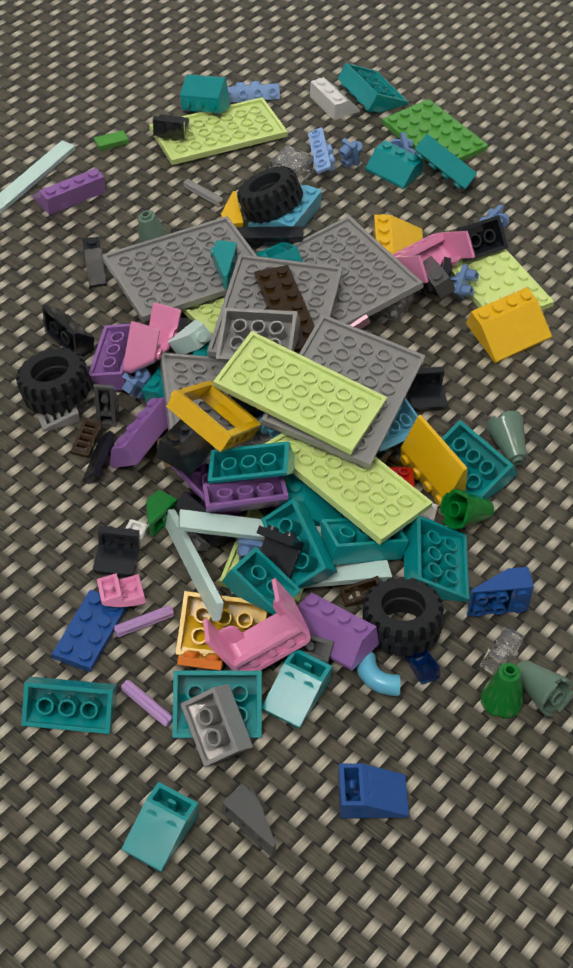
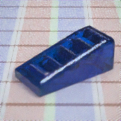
[404,648,440,685]

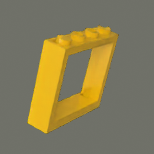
[166,380,262,452]

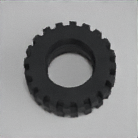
[237,166,303,223]
[16,347,92,415]
[362,577,444,657]

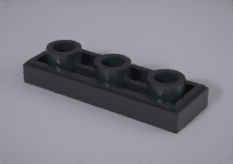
[82,431,115,484]

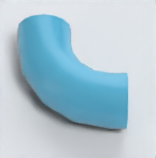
[356,652,400,696]

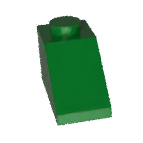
[146,490,177,537]

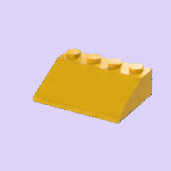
[373,214,423,254]
[466,287,552,363]
[400,415,468,507]
[176,591,268,656]

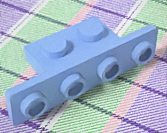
[228,81,280,103]
[308,127,336,174]

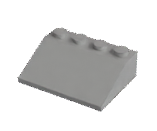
[216,307,301,361]

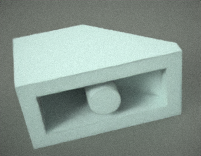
[168,319,212,354]

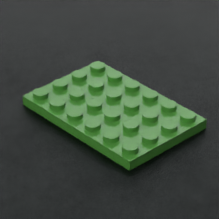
[382,99,488,171]

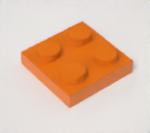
[177,650,225,670]

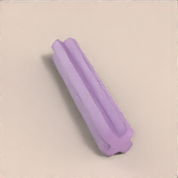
[114,605,174,637]
[121,680,173,727]

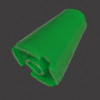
[440,489,494,529]
[481,663,524,719]

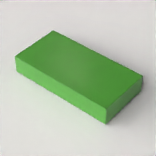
[94,130,129,151]

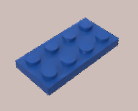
[52,590,128,673]

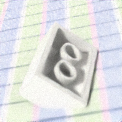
[310,77,360,120]

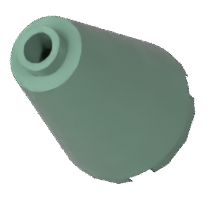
[138,210,169,243]
[486,411,526,465]
[517,660,573,717]

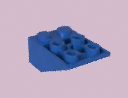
[466,567,534,617]
[337,763,409,818]

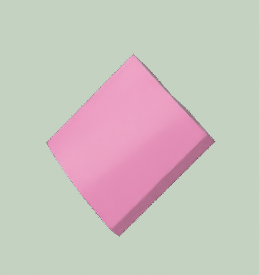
[97,573,146,607]

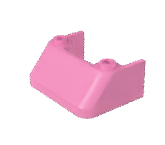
[392,231,475,283]
[123,302,181,374]
[203,578,311,671]

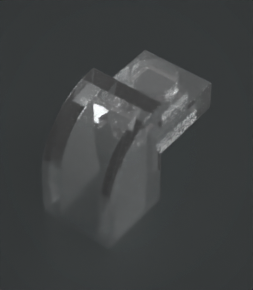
[480,626,525,675]

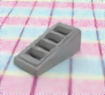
[38,405,80,432]

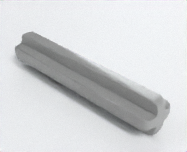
[184,179,223,206]

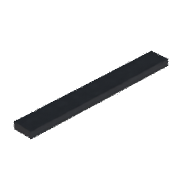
[170,226,304,243]

